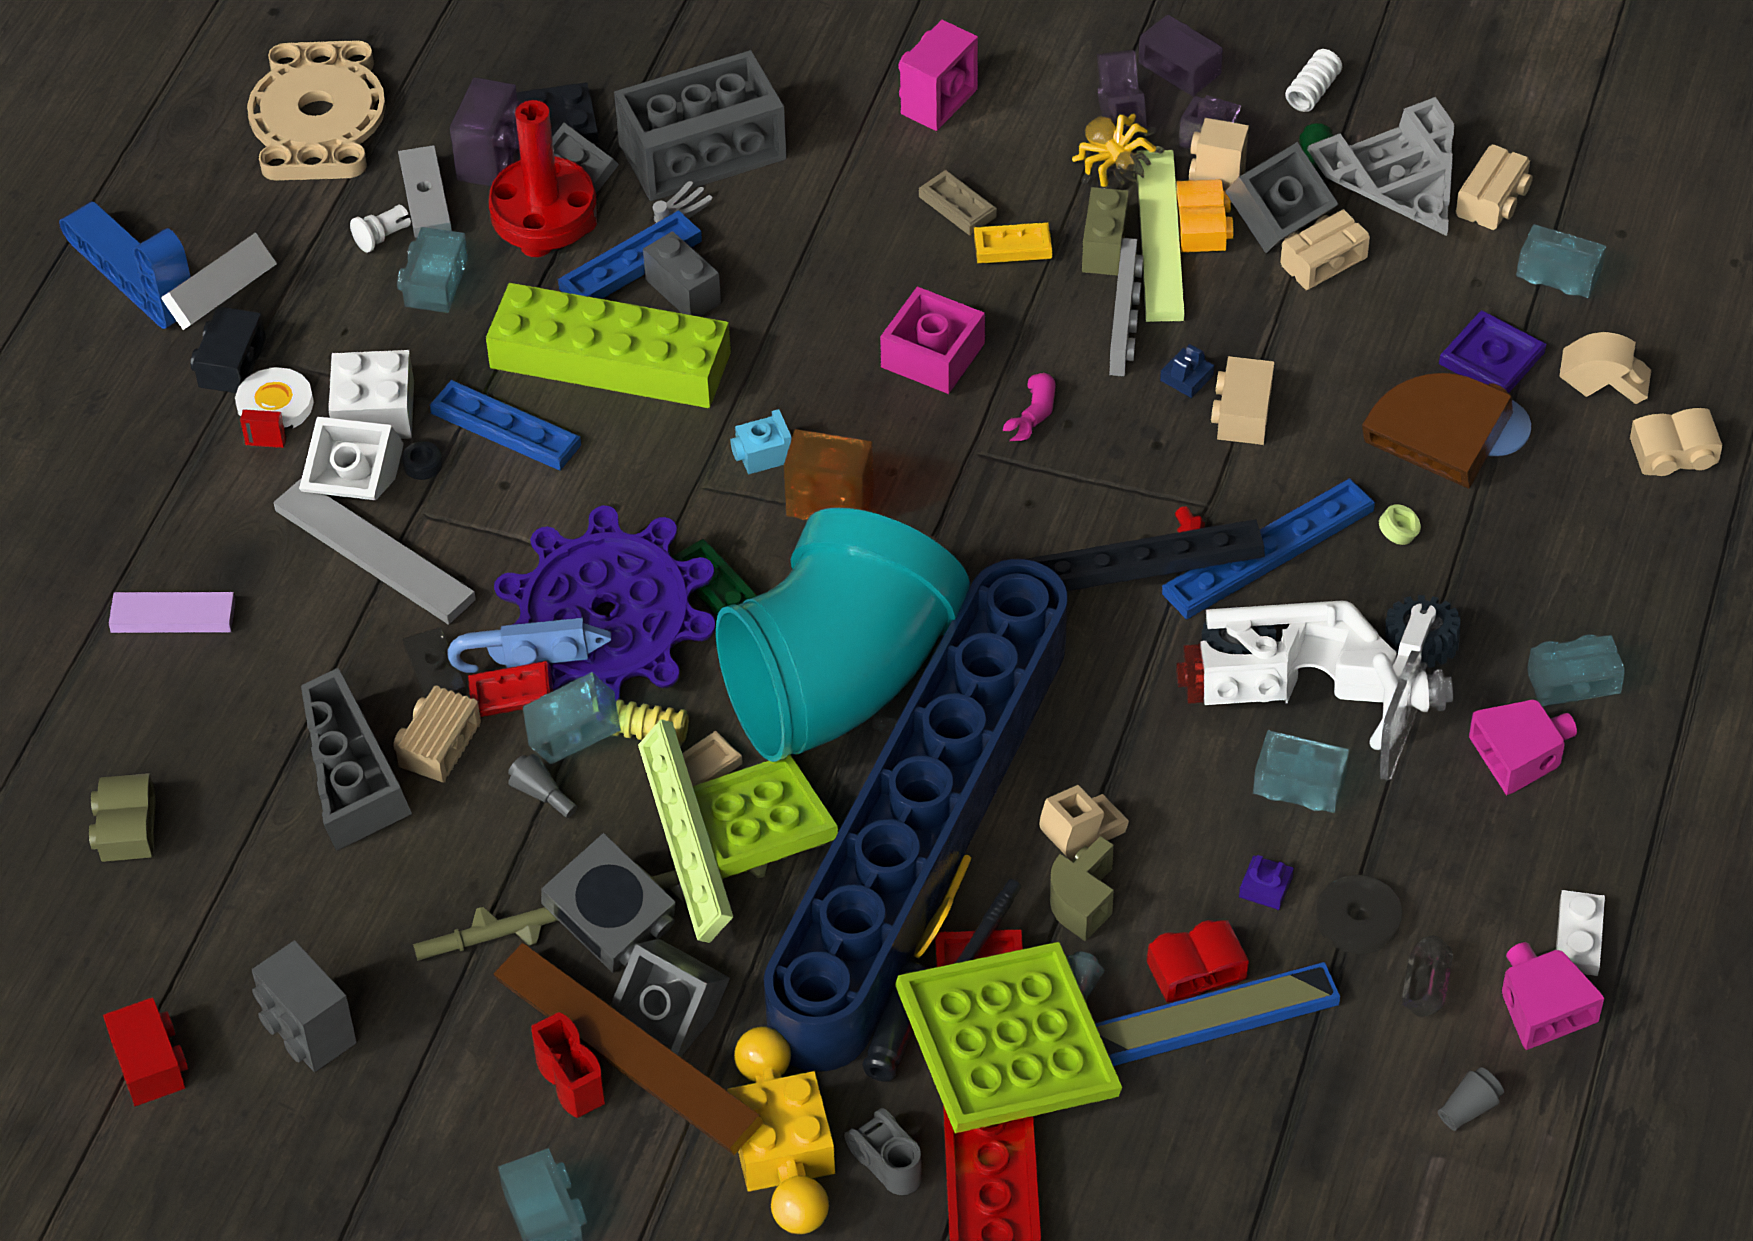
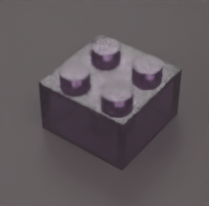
[450,77,521,186]

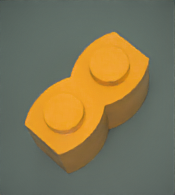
[1176,179,1233,252]

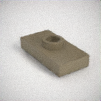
[919,170,997,236]

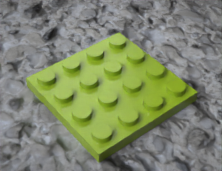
[895,942,1122,1133]

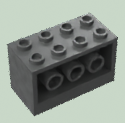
[614,50,786,201]

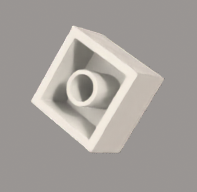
[329,350,414,439]

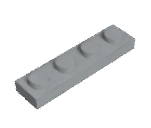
[1109,238,1143,376]

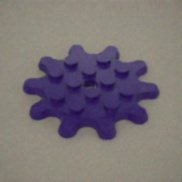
[494,505,716,711]

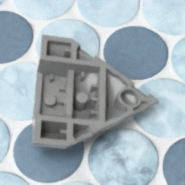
[1308,97,1454,236]

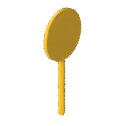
[914,855,971,958]

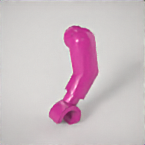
[1003,373,1056,441]

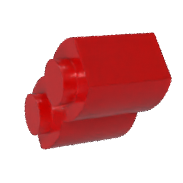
[1147,920,1249,1003]
[531,1012,605,1118]

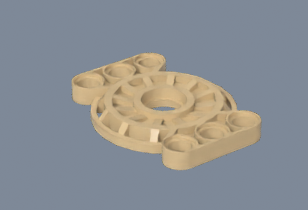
[247,41,386,181]

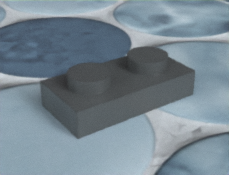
[552,123,619,193]

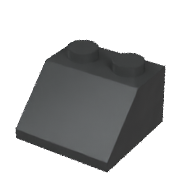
[610,939,730,1057]

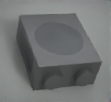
[541,833,676,973]

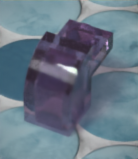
[1097,50,1147,132]
[1179,95,1241,150]

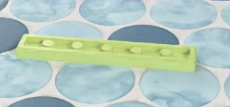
[1136,150,1184,322]
[638,719,733,943]

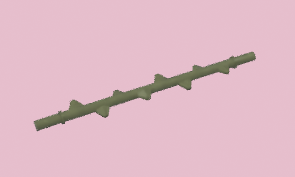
[413,843,826,961]

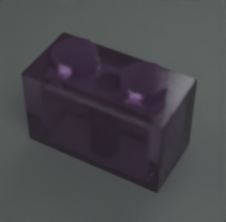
[1138,15,1223,96]

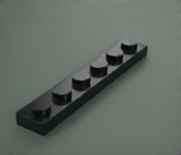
[1025,519,1265,591]

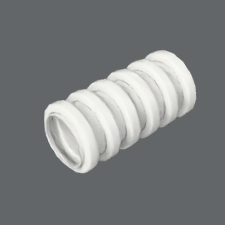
[1285,49,1342,112]

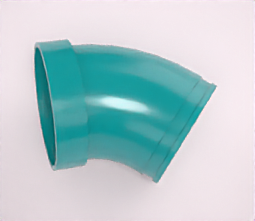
[716,508,970,762]

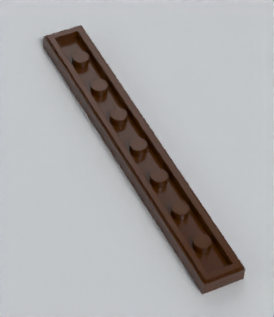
[494,943,764,1155]

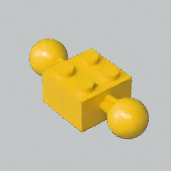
[727,1026,835,1234]

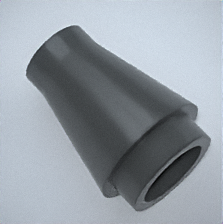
[1438,1067,1504,1131]

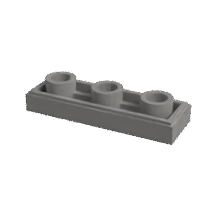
[398,145,452,238]

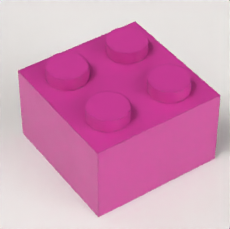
[899,20,978,131]
[880,286,985,394]

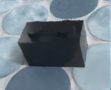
[190,306,266,393]

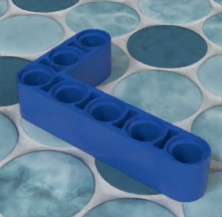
[59,201,191,329]

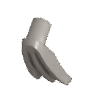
[653,181,712,223]

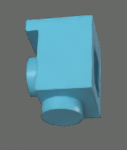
[730,409,793,475]

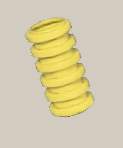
[609,699,689,746]

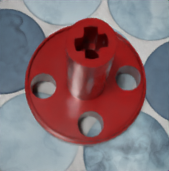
[489,100,597,257]

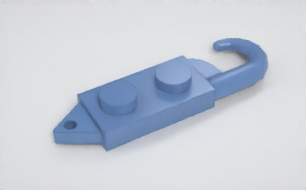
[448,618,611,673]

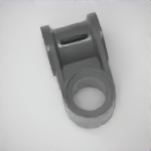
[844,1108,923,1195]

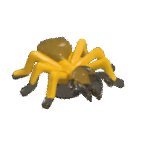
[1071,114,1164,189]

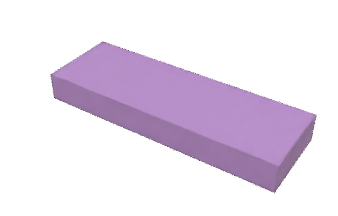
[109,592,235,633]

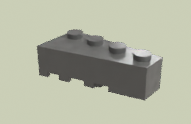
[301,668,412,851]

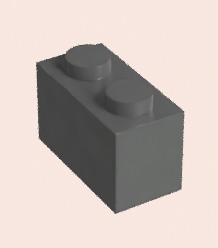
[643,231,721,317]

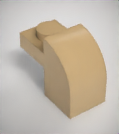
[1559,332,1651,404]
[1039,785,1129,861]

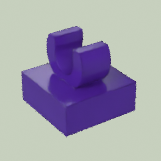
[1239,855,1294,910]

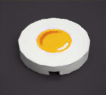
[235,367,314,428]

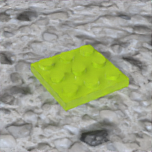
[693,755,838,879]

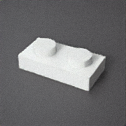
[1556,890,1605,976]

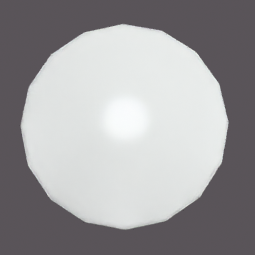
[350,204,411,253]

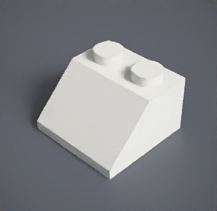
[299,417,404,500]

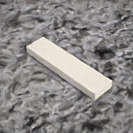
[161,233,277,330]

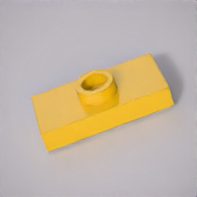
[974,223,1052,264]

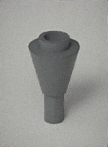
[508,753,578,818]

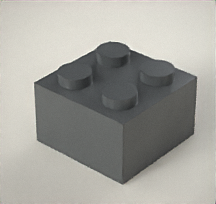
[1225,142,1338,253]
[252,940,357,1072]

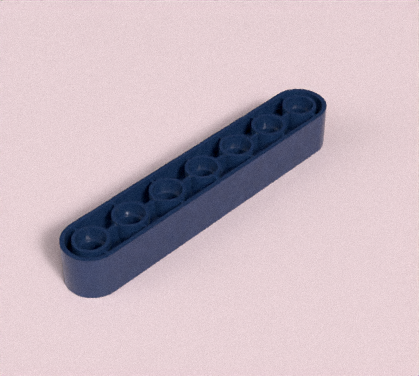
[764,559,1067,1072]

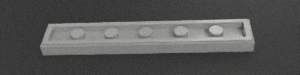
[274,479,476,625]

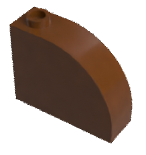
[1362,373,1513,489]

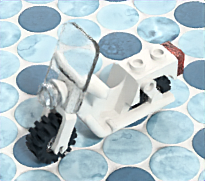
[1176,595,1461,781]

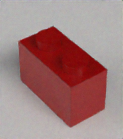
[103,997,188,1107]

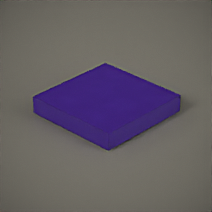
[1439,310,1546,393]

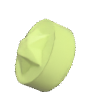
[1379,504,1421,545]

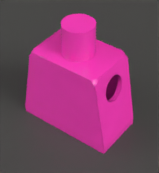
[1469,700,1577,796]
[1502,942,1604,1050]

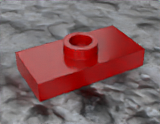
[468,661,554,717]

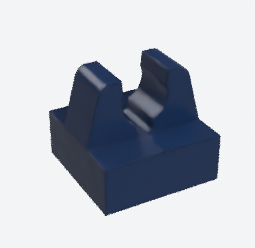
[1160,344,1214,398]

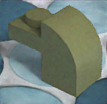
[1050,836,1114,941]

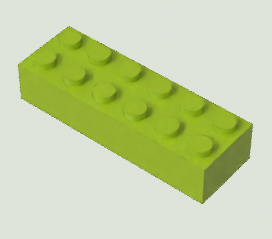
[486,283,731,408]

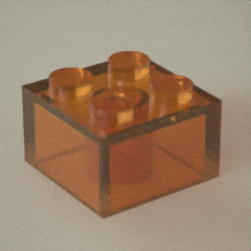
[784,429,874,520]

